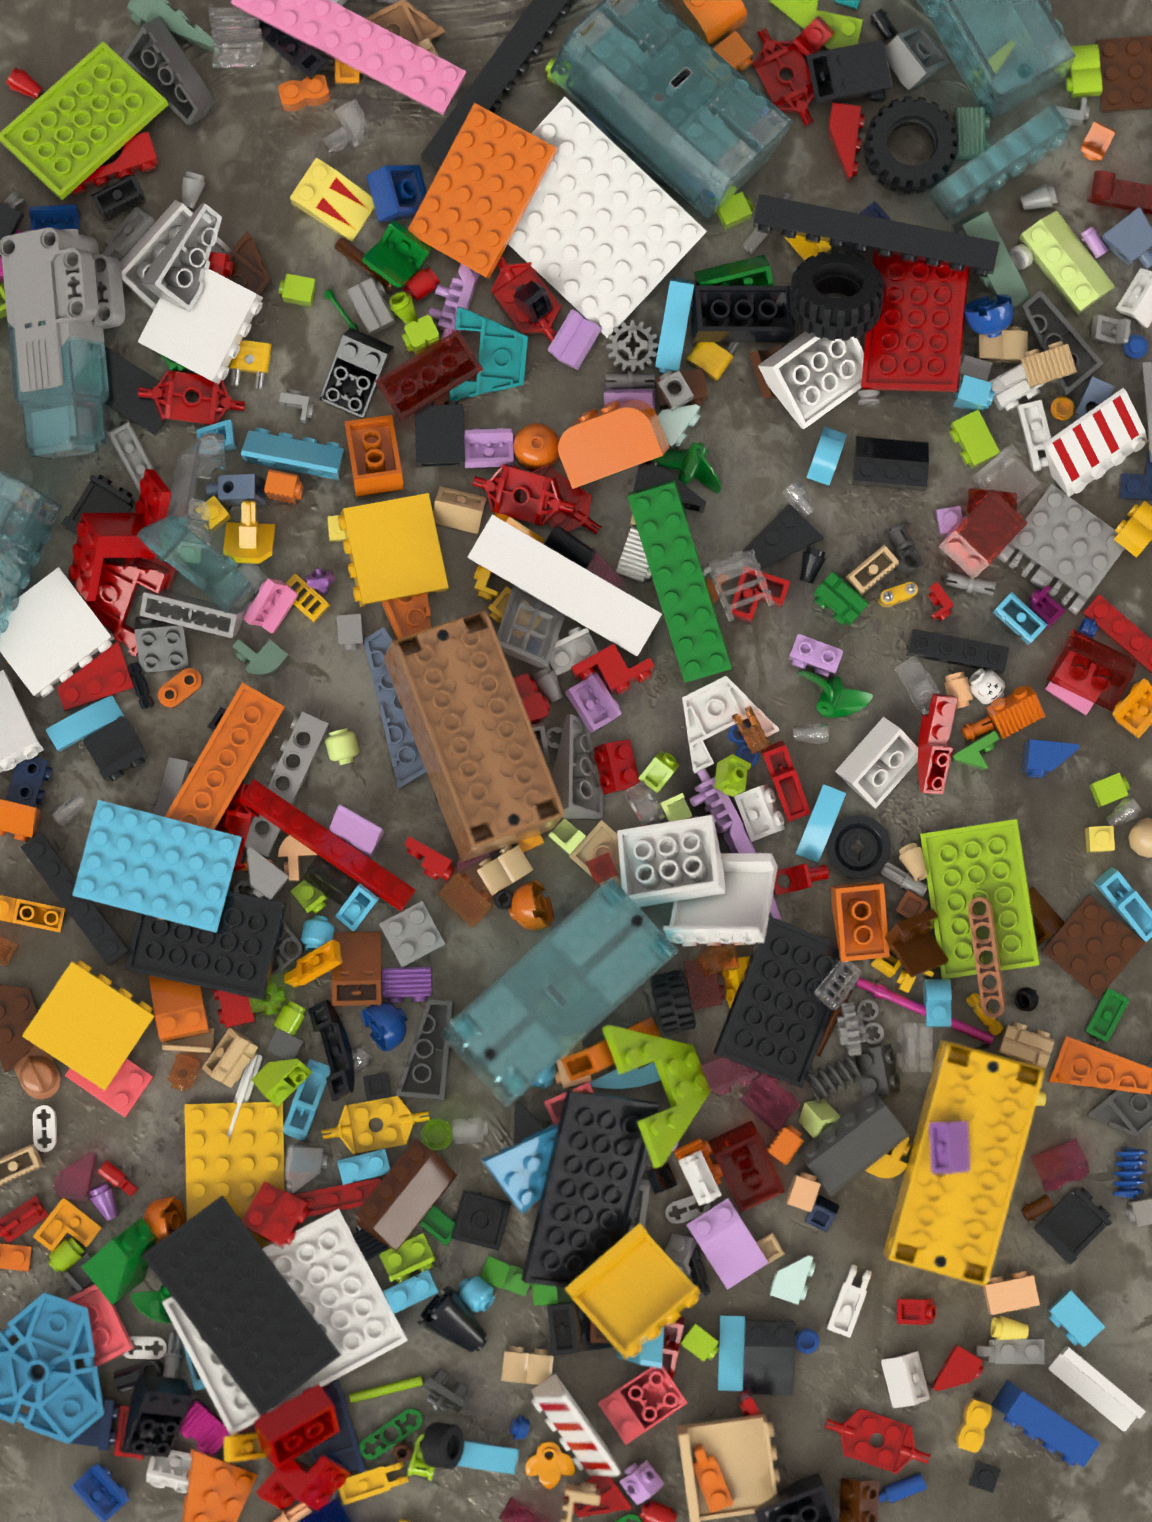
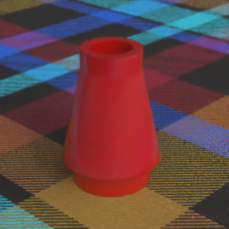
[5,67,43,100]

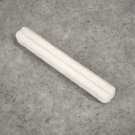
[227,1054,263,1139]

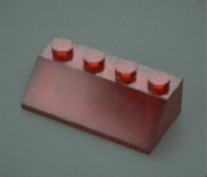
[375,330,483,421]

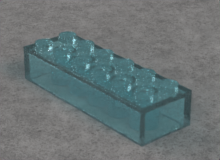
[930,104,1070,220]

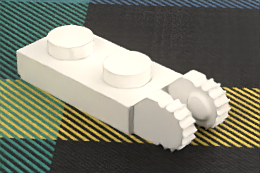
[826,1264,872,1338]

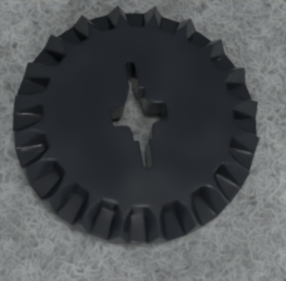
[827,815,890,879]

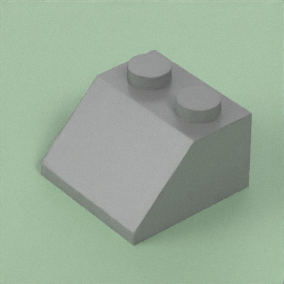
[885,24,950,90]

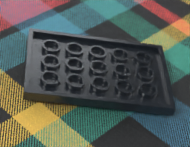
[125,891,287,1001]
[713,916,852,1088]

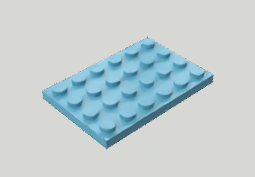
[72,800,242,933]

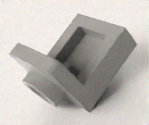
[1052,97,1090,127]
[1090,315,1131,345]
[279,390,314,424]
[665,1233,697,1275]

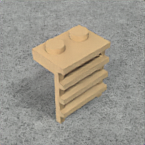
[561,1482,600,1522]

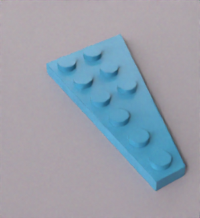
[481,1095,616,1214]

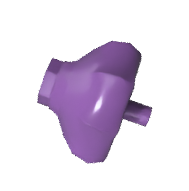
[305,567,335,595]

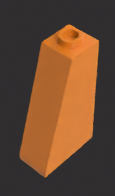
[561,1017,661,1081]

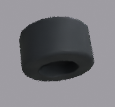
[421,1422,464,1469]

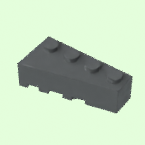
[122,17,216,126]
[1021,290,1104,397]
[395,999,454,1100]

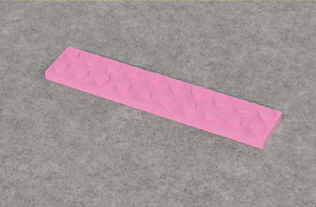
[231,0,467,116]

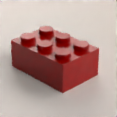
[254,1384,340,1469]

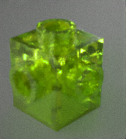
[249,979,286,1016]

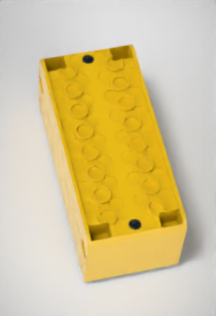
[882,1040,1044,1286]

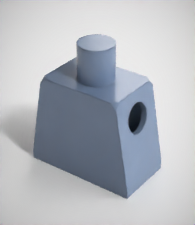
[1101,207,1152,269]
[1074,376,1115,420]
[206,474,266,505]

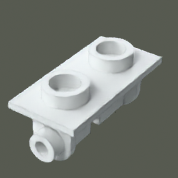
[678,1150,721,1206]

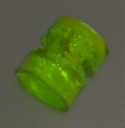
[421,1118,454,1150]

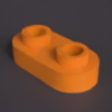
[158,668,203,708]

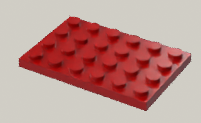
[861,251,969,392]

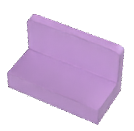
[548,309,602,370]

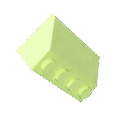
[1018,211,1115,316]

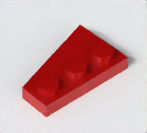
[57,641,134,711]

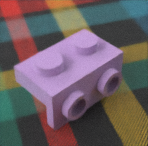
[464,428,514,468]
[788,634,843,678]
[565,673,621,734]

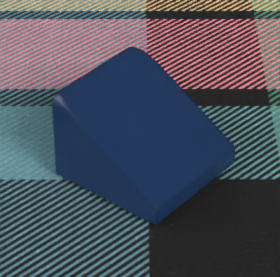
[805,1195,840,1233]

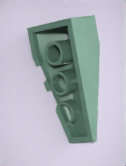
[127,0,221,55]

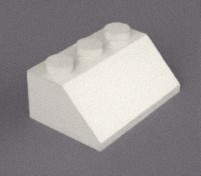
[835,717,918,809]

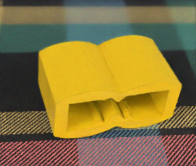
[1114,500,1152,558]
[956,1397,992,1453]

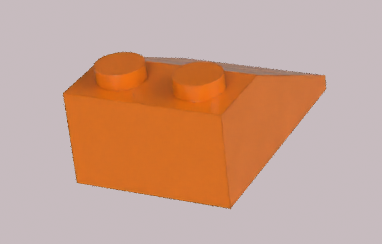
[344,415,404,497]
[830,881,890,962]
[148,975,211,1043]

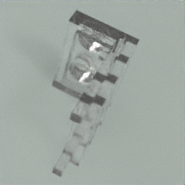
[208,4,263,68]
[704,549,774,622]

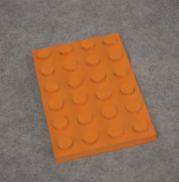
[408,103,558,278]

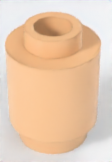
[944,672,974,709]

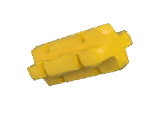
[966,992,1004,1036]

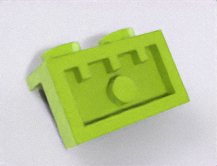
[379,1233,436,1283]

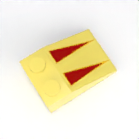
[290,158,375,242]

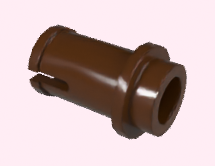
[1021,1194,1054,1222]
[393,1441,413,1461]

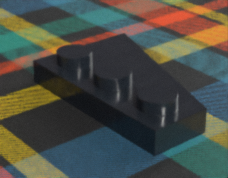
[738,504,824,571]

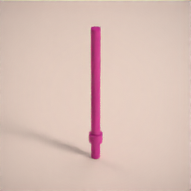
[855,977,994,1045]

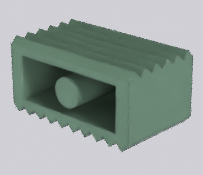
[954,107,990,160]

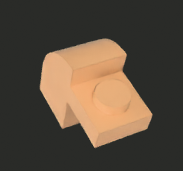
[278,835,319,882]

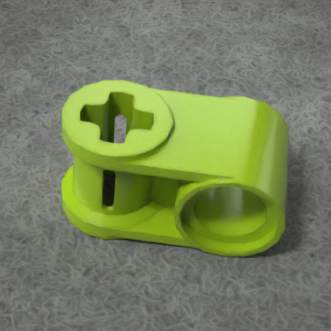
[407,1431,435,1481]

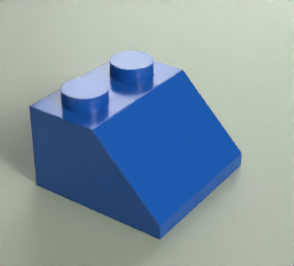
[366,165,427,222]
[1022,739,1079,778]

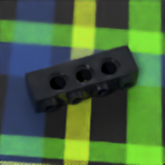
[906,629,1009,674]

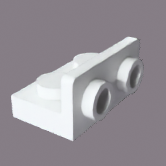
[549,626,598,676]
[734,784,785,842]
[146,1450,191,1493]

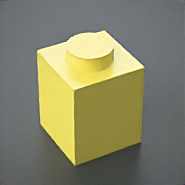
[1085,826,1115,853]

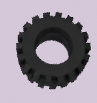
[650,969,696,1036]

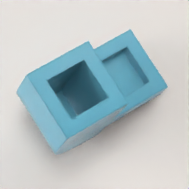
[806,427,847,485]
[923,979,952,1027]

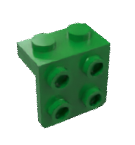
[362,220,432,288]

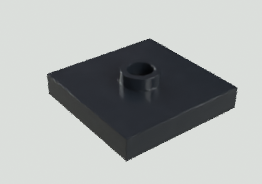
[451,1190,511,1251]

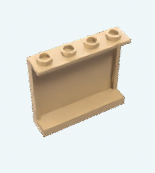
[677,1414,781,1522]

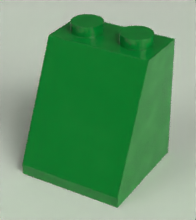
[81,1218,157,1305]

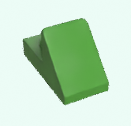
[951,731,999,770]
[480,1255,530,1297]
[532,1284,573,1306]

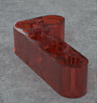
[1087,170,1152,215]

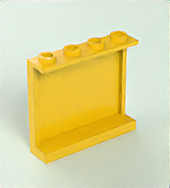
[338,493,449,607]
[22,960,155,1090]
[565,1223,701,1359]

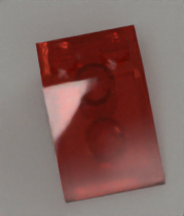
[938,489,1028,580]
[707,1120,785,1212]

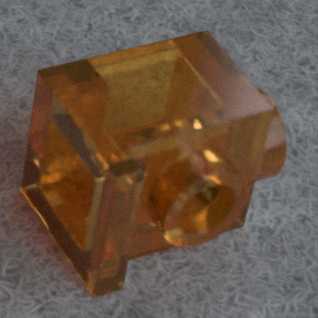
[167,1053,203,1092]

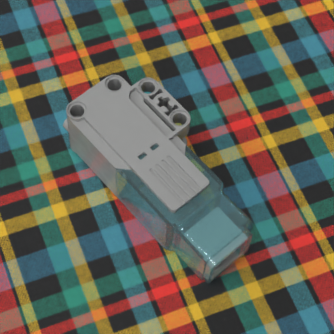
[0,228,125,460]

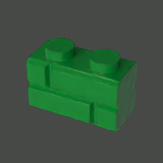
[813,571,869,627]

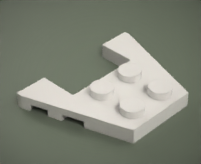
[682,676,780,774]

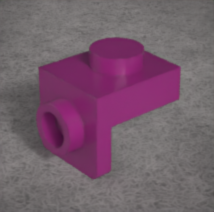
[1028,585,1066,629]

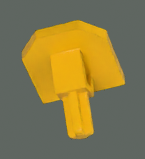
[223,500,275,564]

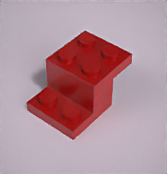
[571,644,655,695]
[255,1455,351,1511]

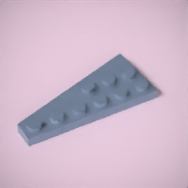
[363,627,427,790]

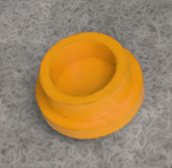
[1050,396,1075,421]

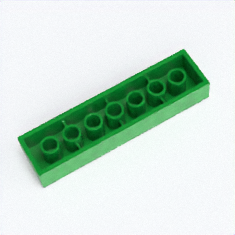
[627,479,732,683]

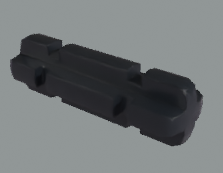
[127,662,154,710]
[689,1248,711,1297]

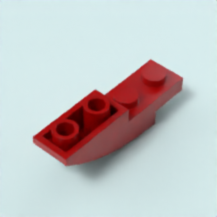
[918,694,958,794]

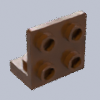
[885,909,948,977]

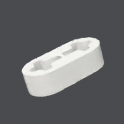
[33,1105,57,1152]
[123,1335,168,1359]

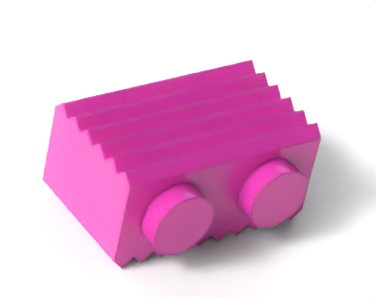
[179,1399,230,1456]

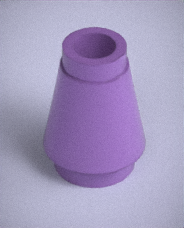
[89,1182,119,1221]

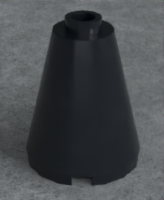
[418,1286,487,1352]

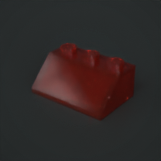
[1046,629,1138,711]

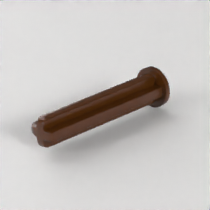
[334,238,395,292]

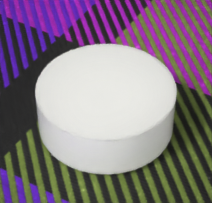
[1009,244,1033,270]

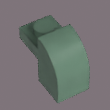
[232,639,290,677]

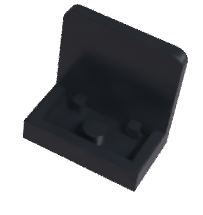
[544,525,595,569]
[83,716,149,782]

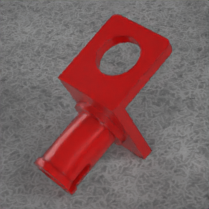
[774,863,829,895]

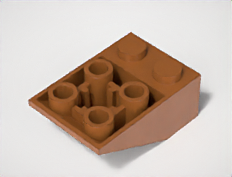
[332,931,383,1006]

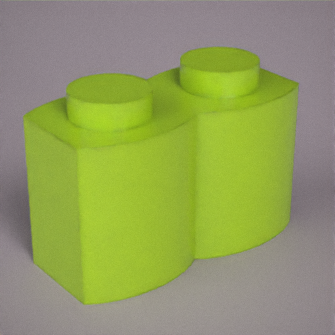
[1063,44,1102,98]

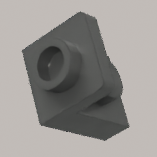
[63,1253,92,1292]

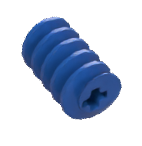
[1112,1147,1148,1199]

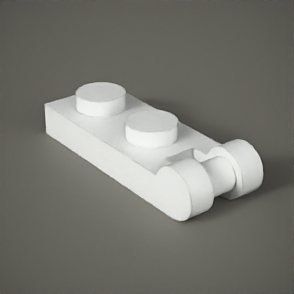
[1017,400,1051,472]

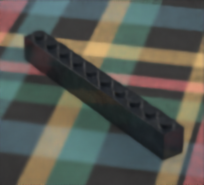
[421,0,573,171]
[753,194,1000,277]

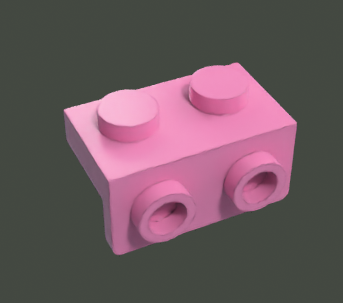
[243,578,298,634]

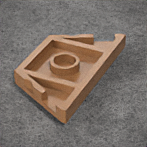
[362,0,445,75]

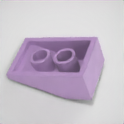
[329,804,386,858]
[687,1198,769,1290]

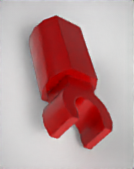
[97,1160,139,1197]

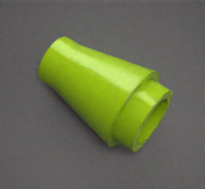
[389,292,419,325]

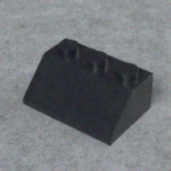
[852,436,929,491]

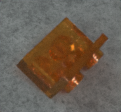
[437,873,493,928]

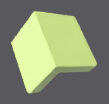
[660,793,692,822]
[548,819,586,855]
[799,1099,841,1139]

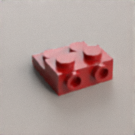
[404,836,455,882]
[241,1181,309,1249]

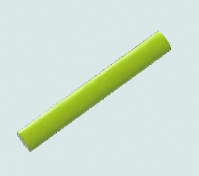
[349,1375,423,1403]

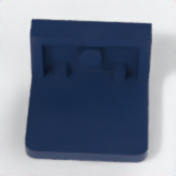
[71,1397,120,1451]

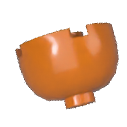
[513,423,560,471]
[509,880,554,931]
[143,1196,187,1244]

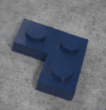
[1119,451,1152,501]

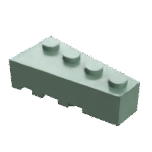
[952,211,1031,307]

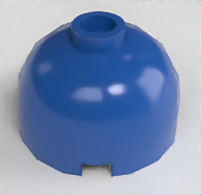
[964,294,1014,338]
[361,1002,407,1052]

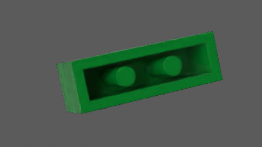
[694,255,774,286]

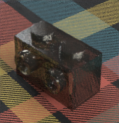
[302,855,359,906]

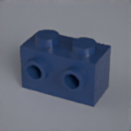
[6,757,53,808]

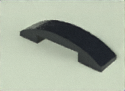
[250,18,328,80]
[308,1000,355,1101]

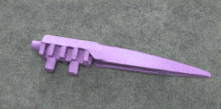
[428,263,479,344]
[690,768,782,921]

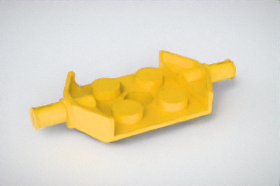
[321,1096,430,1154]

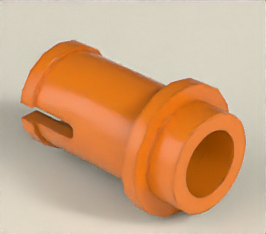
[961,716,994,742]

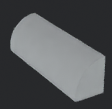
[139,589,245,638]
[153,757,195,817]

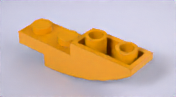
[0,895,65,932]

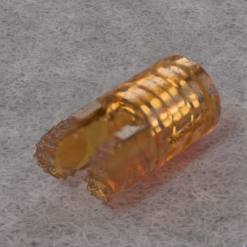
[732,706,771,755]

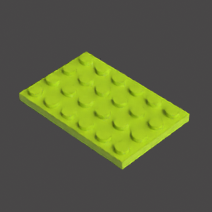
[0,42,169,200]
[920,819,1040,979]

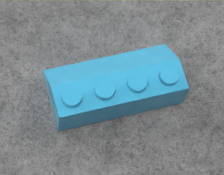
[241,428,346,481]

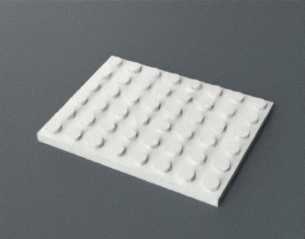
[508,97,707,338]
[162,1209,408,1436]

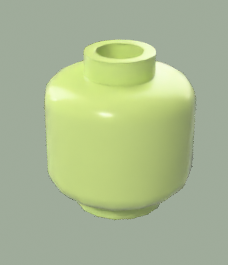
[325,728,360,765]

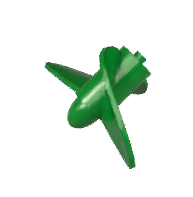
[652,442,722,493]
[797,670,873,718]
[131,1284,172,1324]

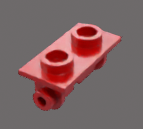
[0,1195,49,1243]

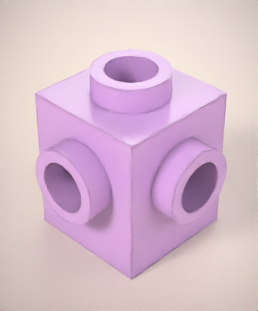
[619,1460,665,1505]

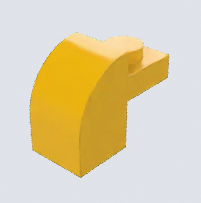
[865,1137,911,1178]

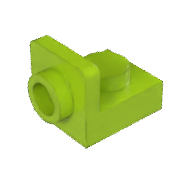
[638,751,680,793]
[290,876,328,914]

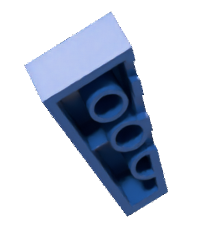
[991,1380,1100,1468]

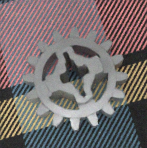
[606,320,659,374]
[837,1002,866,1057]

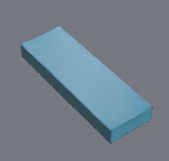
[718,1315,745,1391]

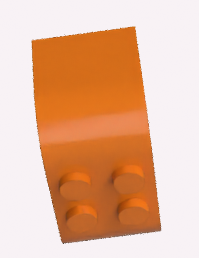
[670,0,747,51]
[558,400,669,489]

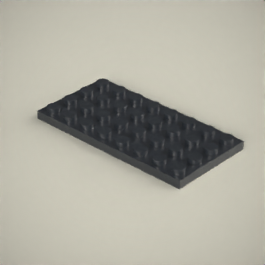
[521,1089,660,1288]
[142,1195,341,1416]

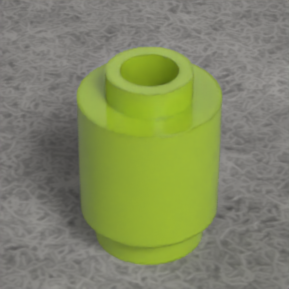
[273,1000,306,1036]
[48,1237,85,1273]

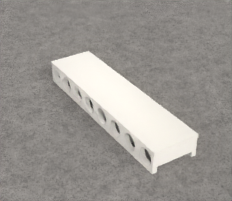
[468,515,662,656]

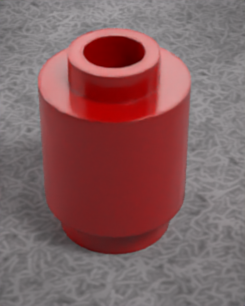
[403,267,440,302]
[639,1500,678,1522]

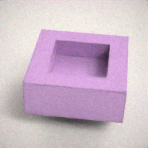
[936,506,965,535]

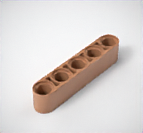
[968,897,1006,1018]

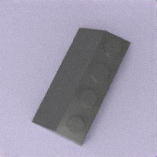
[797,1091,909,1196]

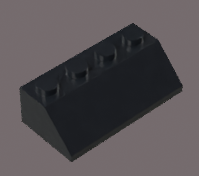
[691,286,794,342]

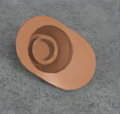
[14,1045,61,1100]

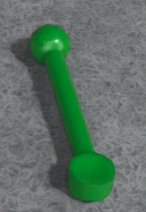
[324,289,358,330]

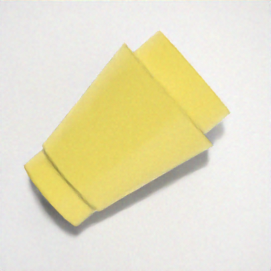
[990,1315,1029,1340]

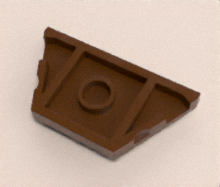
[228,231,272,295]
[0,984,38,1073]

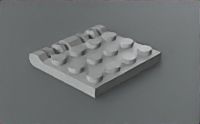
[997,484,1125,615]

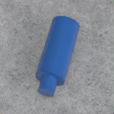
[879,1472,927,1504]

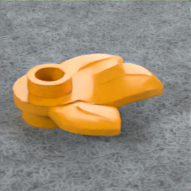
[525,1441,575,1489]

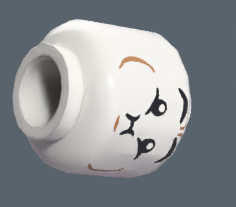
[969,668,1005,704]

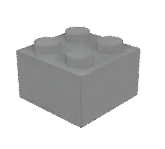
[379,901,446,968]

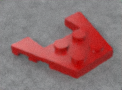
[83,561,169,657]

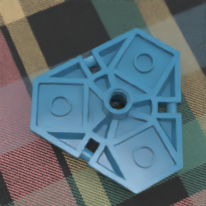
[0,1292,105,1444]

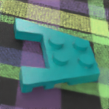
[449,306,528,401]

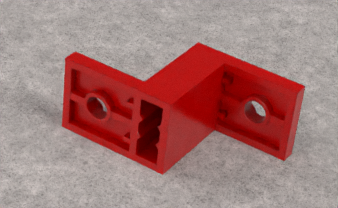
[68,469,171,601]

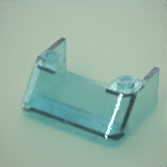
[137,514,252,613]

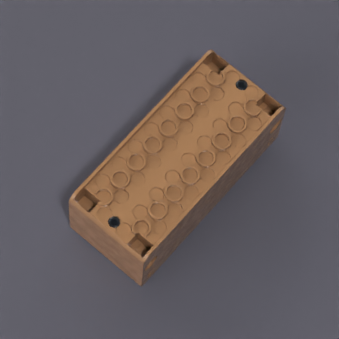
[383,610,564,862]

